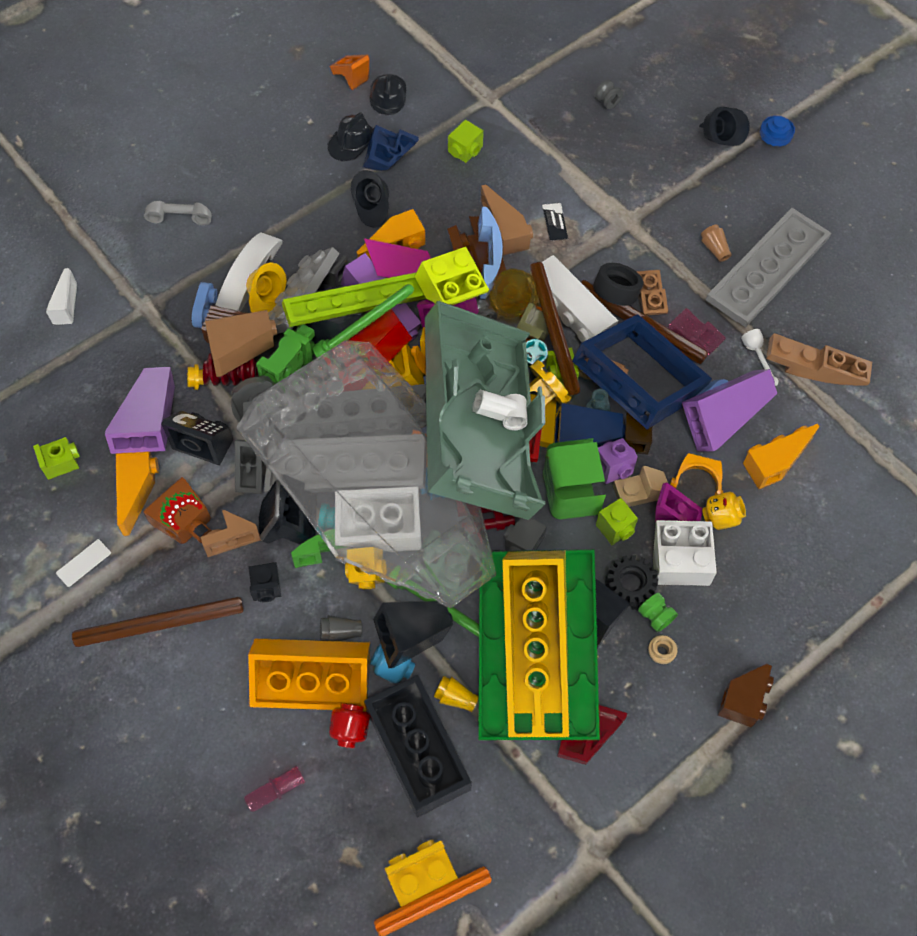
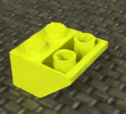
[415,247,489,305]

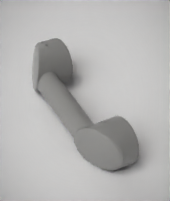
[144,201,212,225]

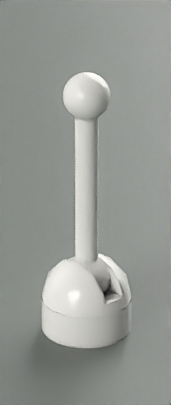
[741,329,779,386]

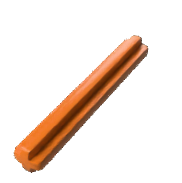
[374,867,492,936]

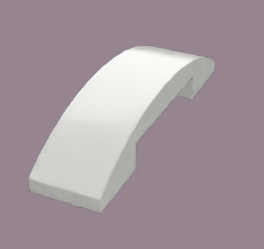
[216,232,283,311]

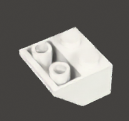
[653,520,717,586]

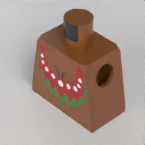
[143,477,212,544]

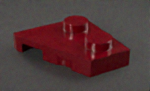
[557,705,627,765]

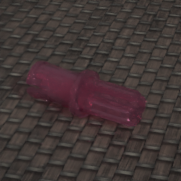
[244,766,305,812]

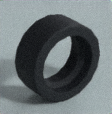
[593,262,644,306]

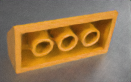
[248,638,370,711]

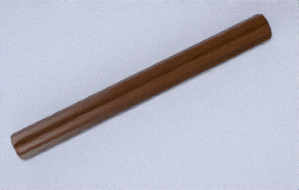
[530,261,580,396]
[581,280,708,364]
[72,597,244,647]

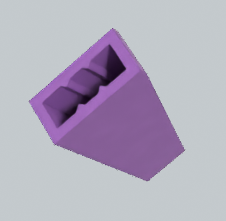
[341,253,421,343]
[105,367,175,454]
[682,369,777,451]

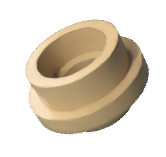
[648,635,677,664]

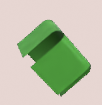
[543,438,606,519]

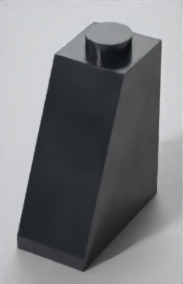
[373,601,453,668]

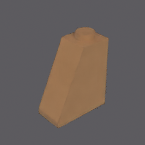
[205,310,277,377]

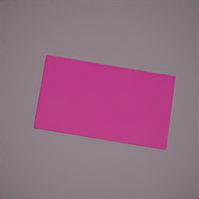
[364,238,431,278]

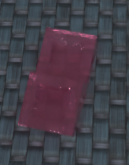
[668,308,726,355]

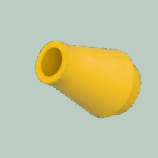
[433,676,479,712]

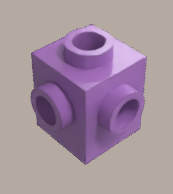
[598,438,638,484]

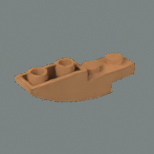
[766,333,872,386]

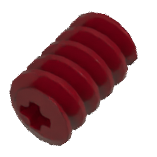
[203,353,259,386]

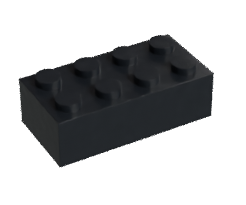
[364,675,472,818]

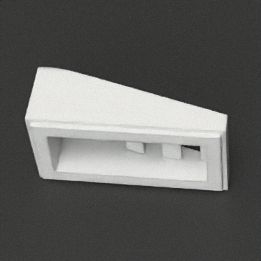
[46,268,77,325]

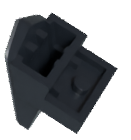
[258,474,317,545]

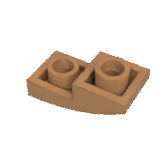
[637,270,668,316]

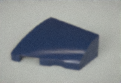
[363,125,419,171]

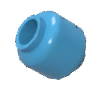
[370,643,415,684]

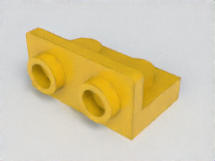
[385,839,458,907]

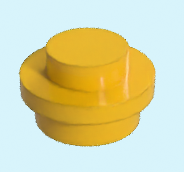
[187,364,204,390]

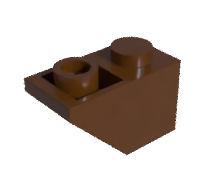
[718,664,774,728]

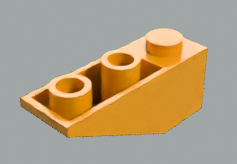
[357,209,426,261]
[743,423,820,489]

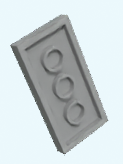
[268,247,340,334]

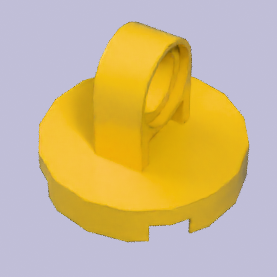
[529,360,572,405]

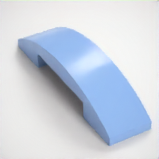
[478,207,503,299]

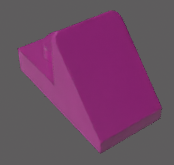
[655,482,703,523]

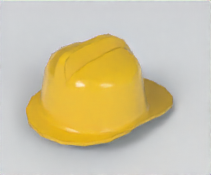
[246,262,287,313]

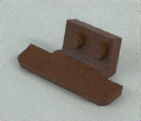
[447,216,511,295]

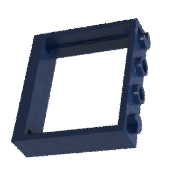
[572,314,712,429]

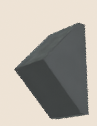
[235,439,267,494]

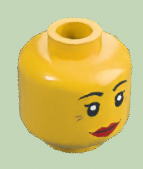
[703,492,746,530]

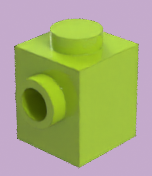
[448,119,483,163]
[596,498,638,545]

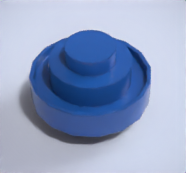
[760,116,795,147]

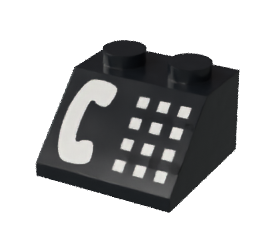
[161,411,233,466]

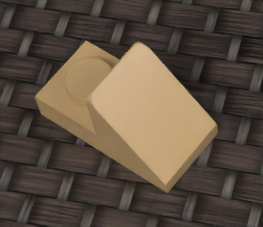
[613,466,668,507]

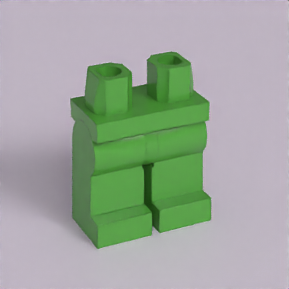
[256,324,315,398]

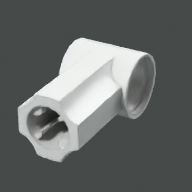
[472,389,527,430]

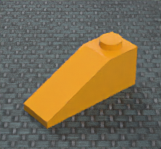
[116,452,159,536]

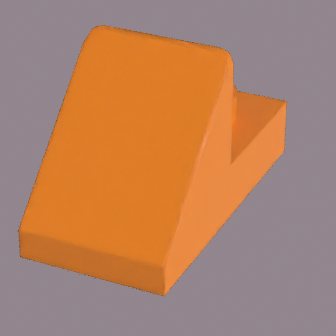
[329,55,370,90]

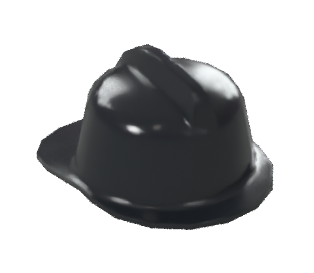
[370,74,407,115]
[699,106,750,146]
[328,112,373,161]
[350,170,389,228]

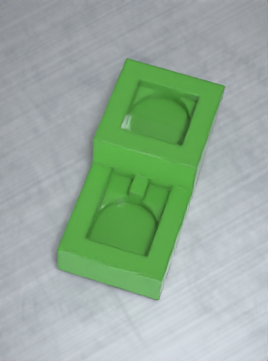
[291,528,347,568]

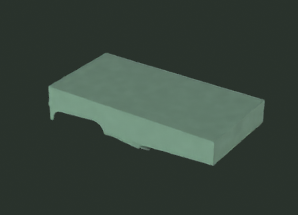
[425,301,545,520]

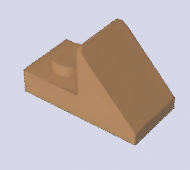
[201,510,260,557]

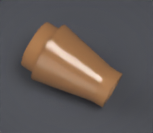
[701,225,732,262]

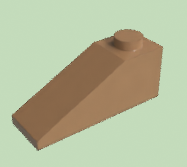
[481,185,533,256]

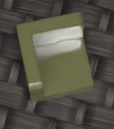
[517,302,549,342]

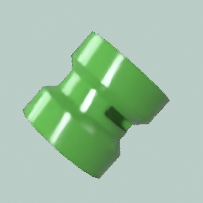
[638,592,678,633]

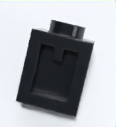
[249,562,281,603]

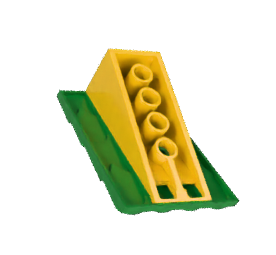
[479,549,600,740]

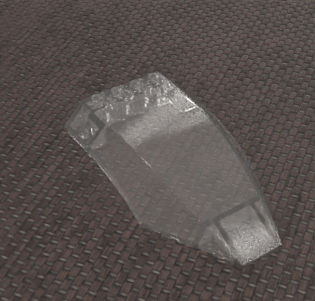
[237,340,496,608]

